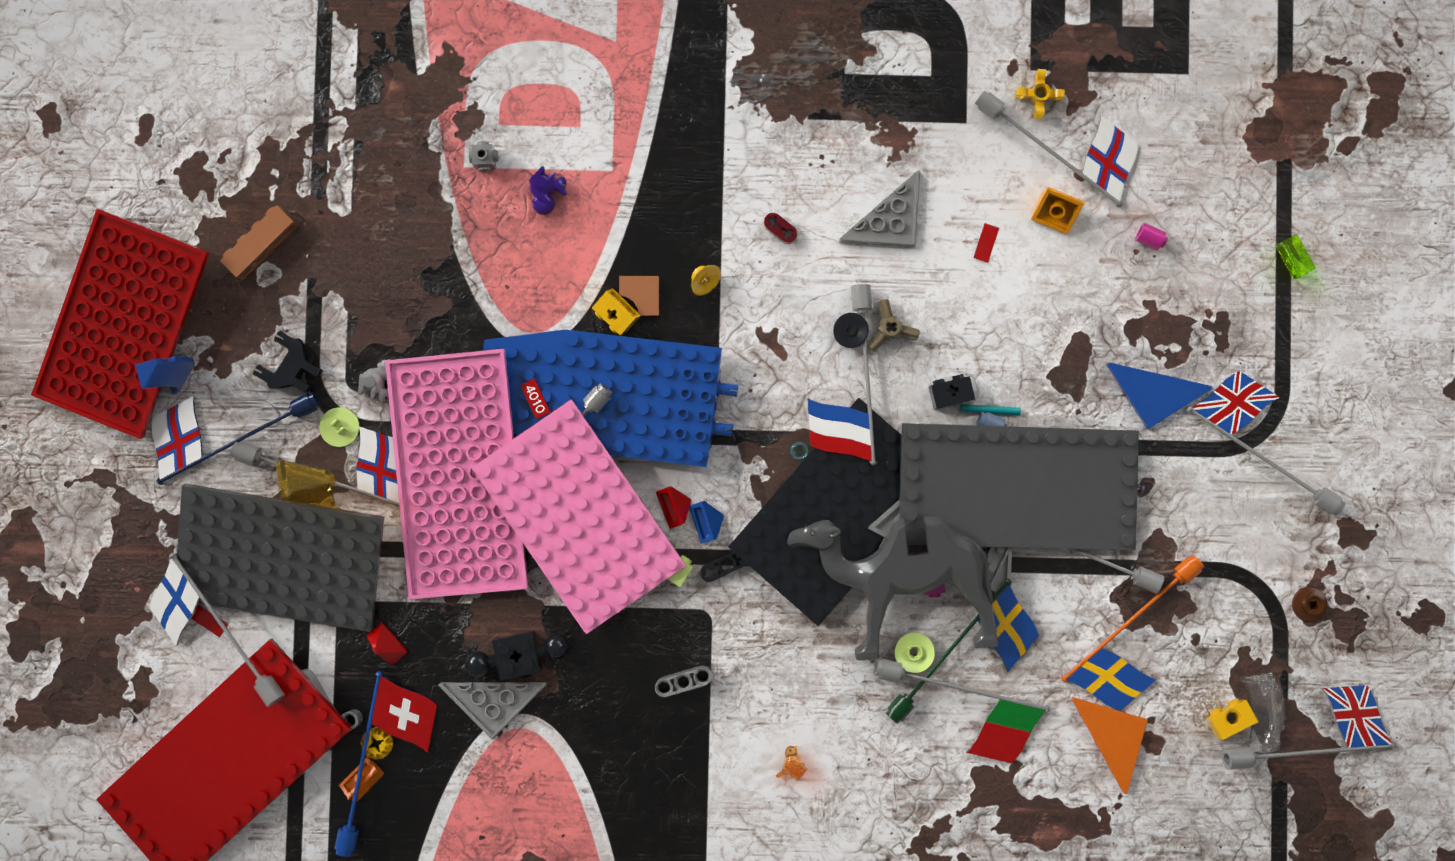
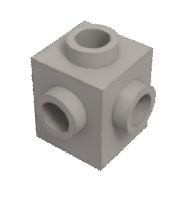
[469,142,498,172]

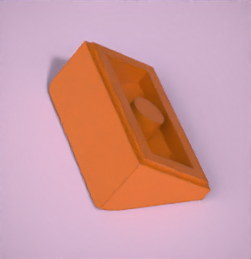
[339,757,384,802]

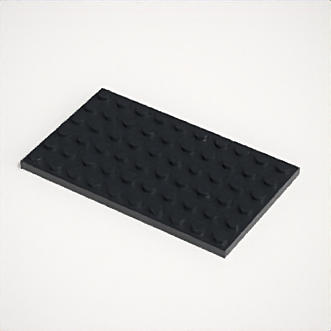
[728,398,901,627]

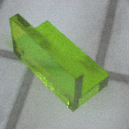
[1275,234,1315,279]

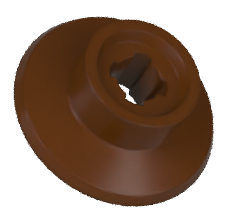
[1292,587,1328,622]

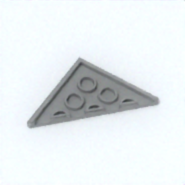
[839,171,920,247]
[438,682,547,740]

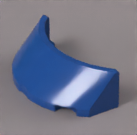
[135,356,195,394]

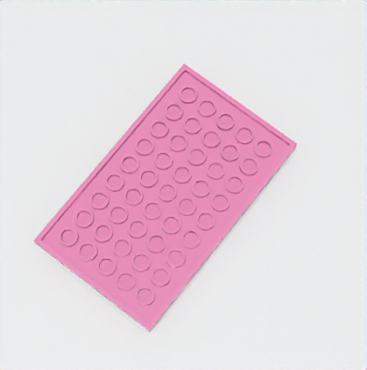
[472,399,686,634]

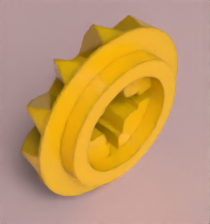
[360,727,393,760]

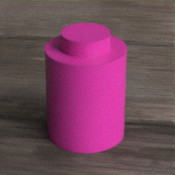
[1135,223,1168,250]

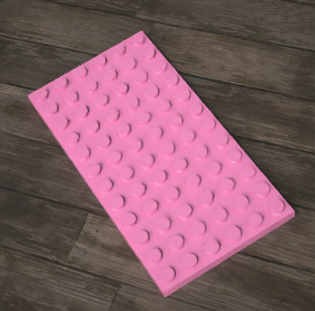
[385,349,529,600]

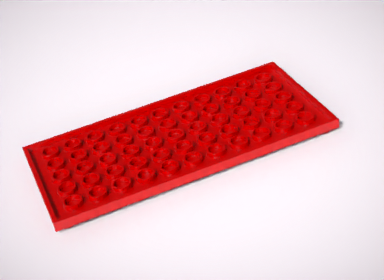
[96,638,352,861]

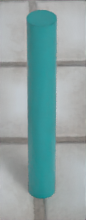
[960,404,1021,415]

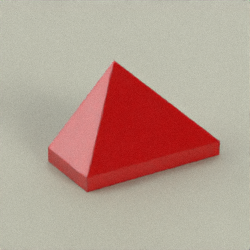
[656,486,691,529]
[366,622,408,665]

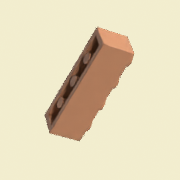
[220,205,299,280]

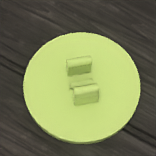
[319,407,360,447]

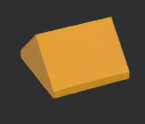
[1031,187,1085,234]

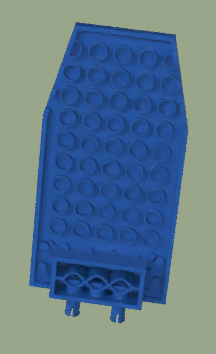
[483,329,738,467]

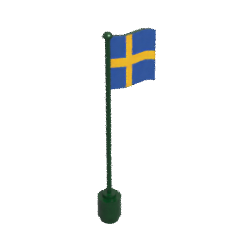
[886,579,1039,724]

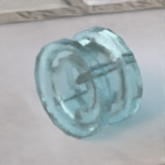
[790,442,808,460]

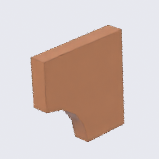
[619,276,659,316]

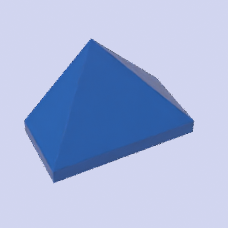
[690,501,724,544]

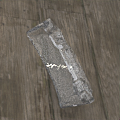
[1241,673,1285,755]

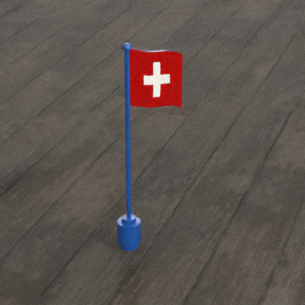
[335,671,437,857]

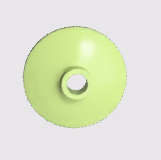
[894,632,935,673]

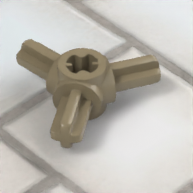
[867,299,920,352]

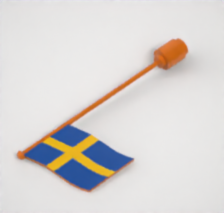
[1061,555,1204,711]

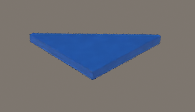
[1106,363,1213,429]

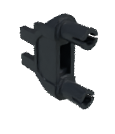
[253,330,323,393]

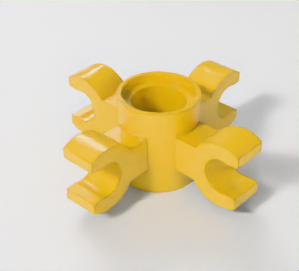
[1015,69,1065,119]

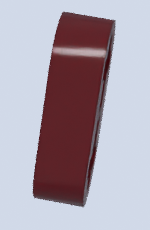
[764,213,797,244]

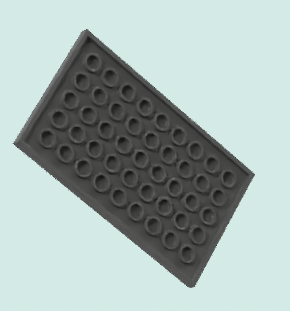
[177,483,384,632]

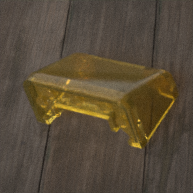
[275,460,340,509]

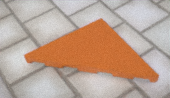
[1071,697,1148,794]

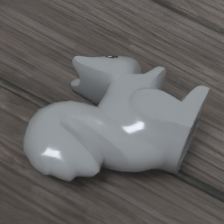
[358,359,391,403]

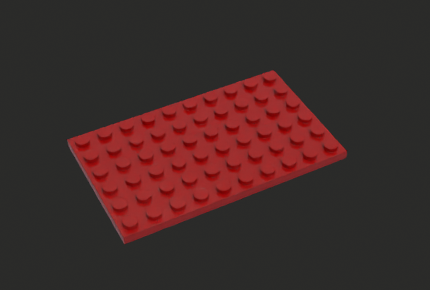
[31,209,210,439]

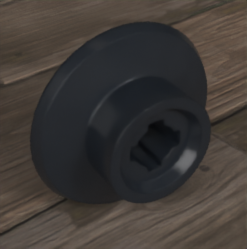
[833,313,869,348]

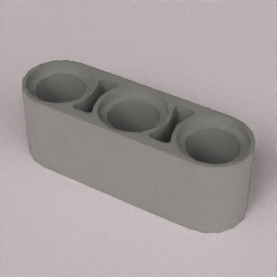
[655,665,712,697]

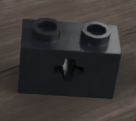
[928,374,975,410]

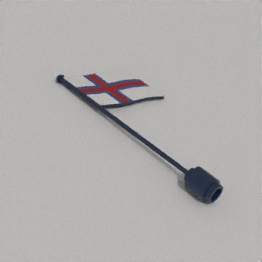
[151,392,321,485]

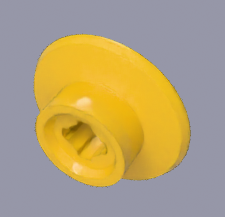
[691,265,721,296]

